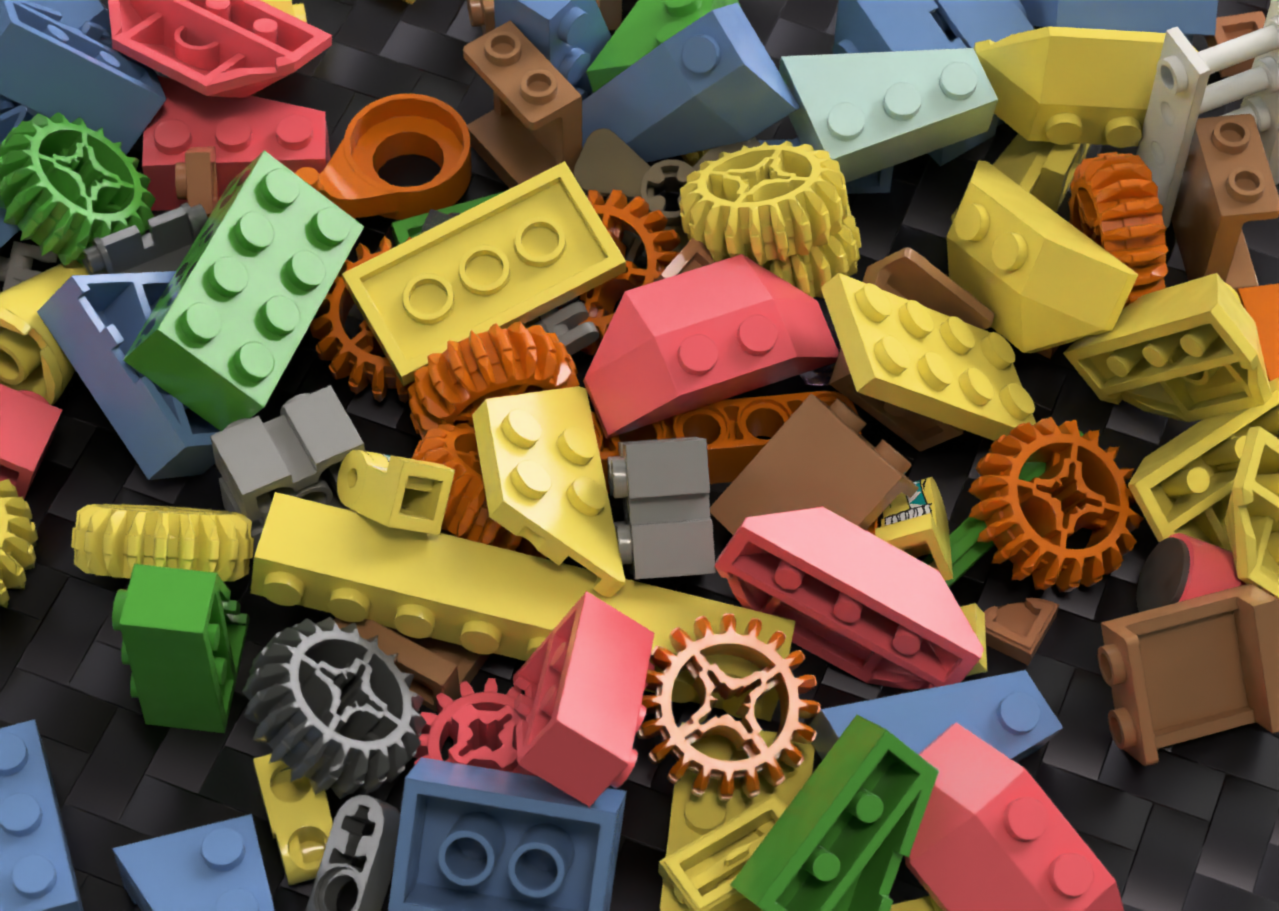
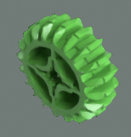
[0,112,156,266]

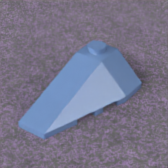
[582,2,800,163]

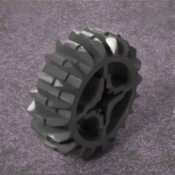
[242,617,427,800]

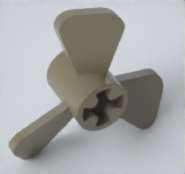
[574,128,761,269]

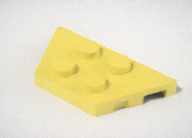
[472,386,626,598]

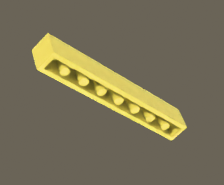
[251,492,796,721]

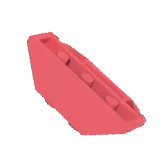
[108,0,332,98]
[583,254,839,439]
[714,506,984,690]
[905,723,1124,911]

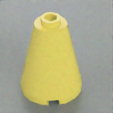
[0,260,89,405]

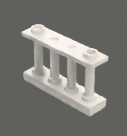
[1136,0,1279,227]

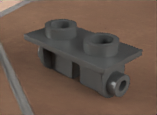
[82,202,208,275]

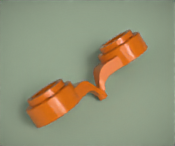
[207,94,472,220]

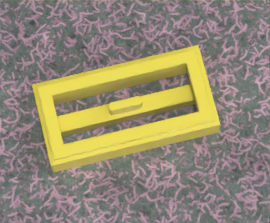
[658,793,786,911]

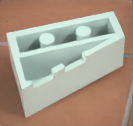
[779,48,998,183]

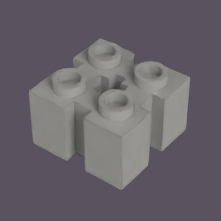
[210,385,365,561]
[607,436,716,580]

